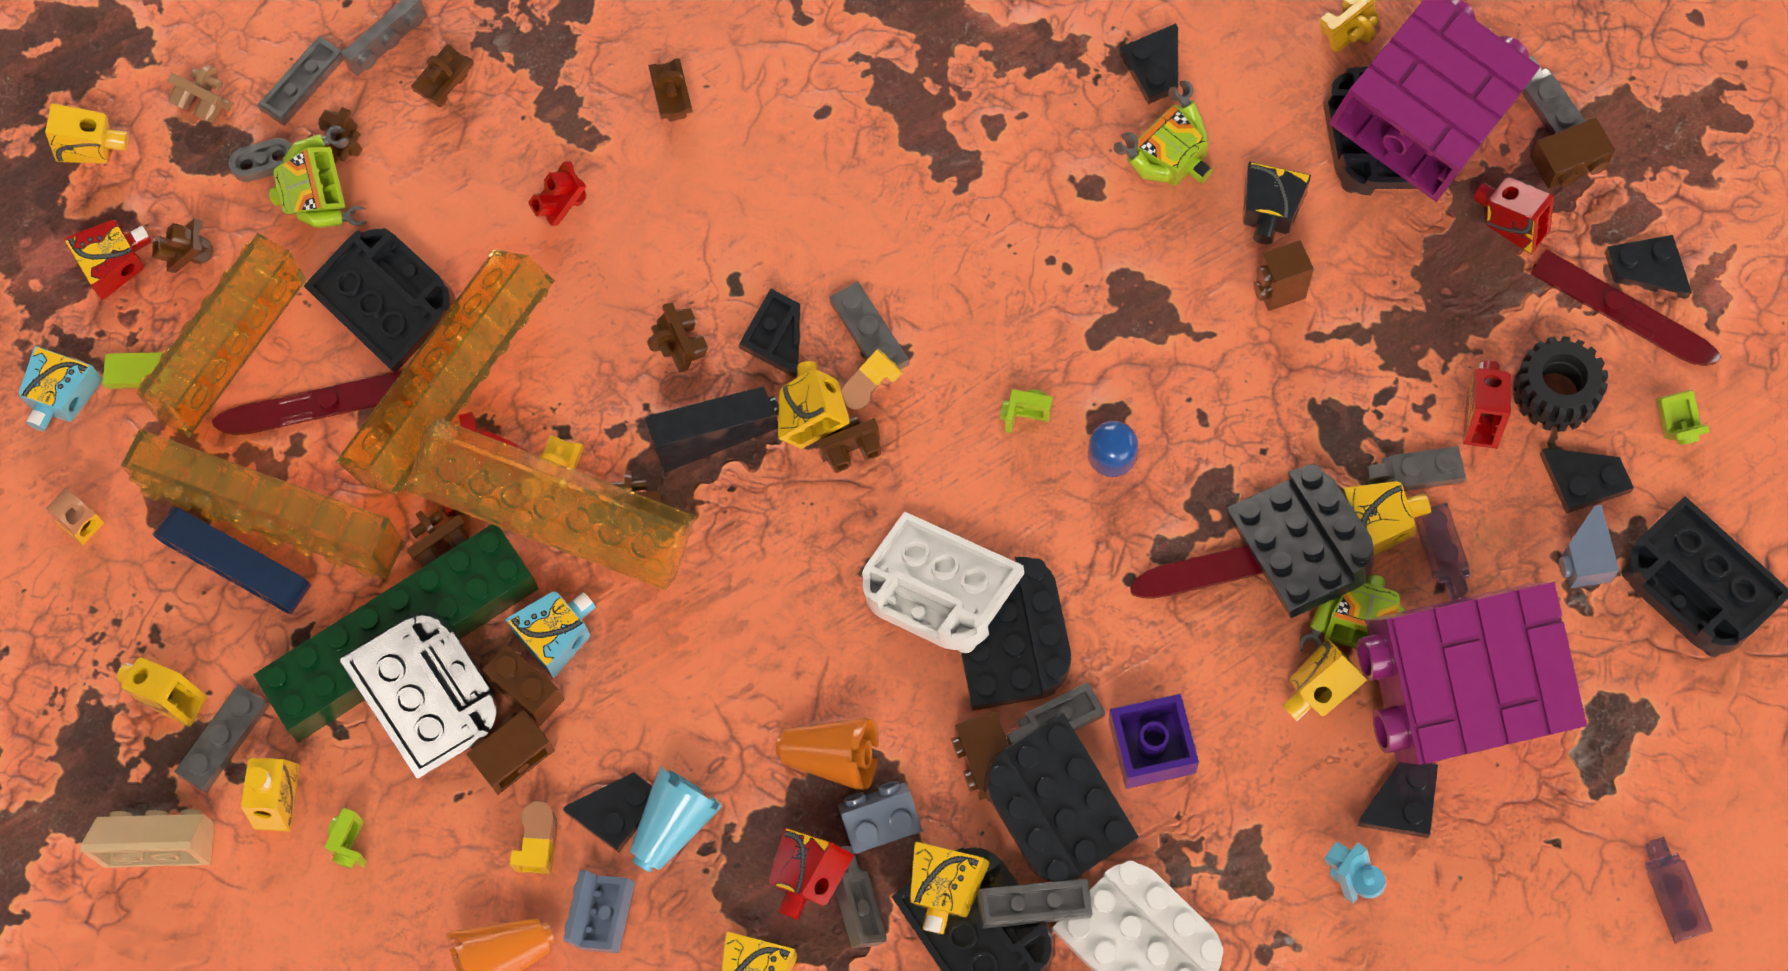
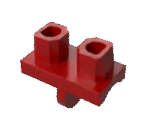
[528,161,587,226]

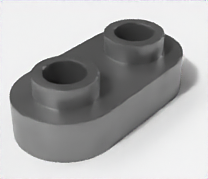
[229,138,291,182]

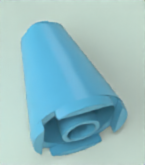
[630,766,723,872]

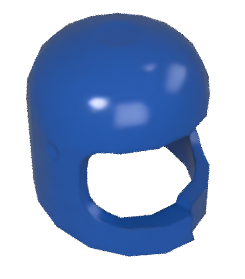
[1088,421,1138,477]

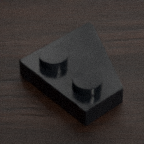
[1119,24,1178,105]
[1605,235,1692,299]
[738,289,800,378]
[1540,448,1634,514]
[1358,762,1438,838]
[563,772,652,853]

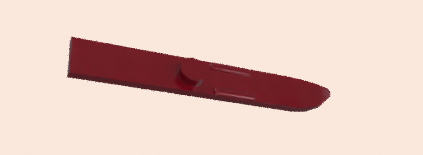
[1531,249,1721,366]
[212,369,415,435]
[1130,546,1263,599]

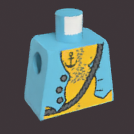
[19,346,103,431]
[506,591,596,677]

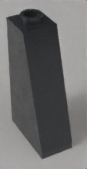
[645,386,779,473]

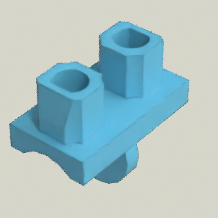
[1324,841,1386,903]

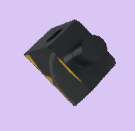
[1243,161,1311,244]

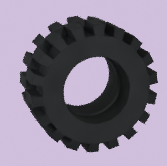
[1513,336,1608,432]

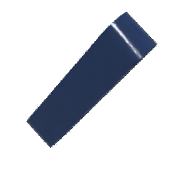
[152,506,311,615]

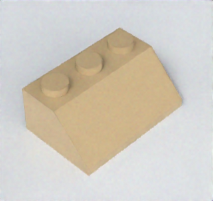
[80,809,215,868]

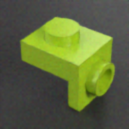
[1000,389,1053,433]
[1656,390,1710,445]
[324,808,367,869]

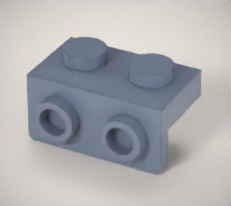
[837,781,923,854]
[563,870,635,954]

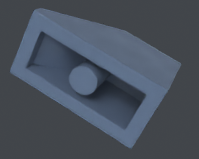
[1559,505,1619,589]

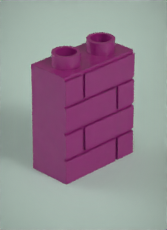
[1329,0,1540,202]
[1357,582,1587,765]

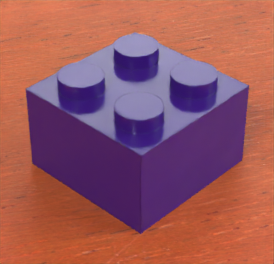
[1108,694,1199,789]

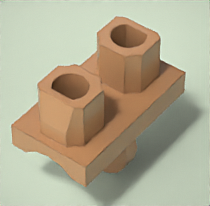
[167,65,233,123]

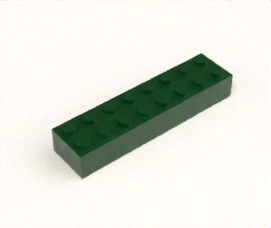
[253,522,539,742]

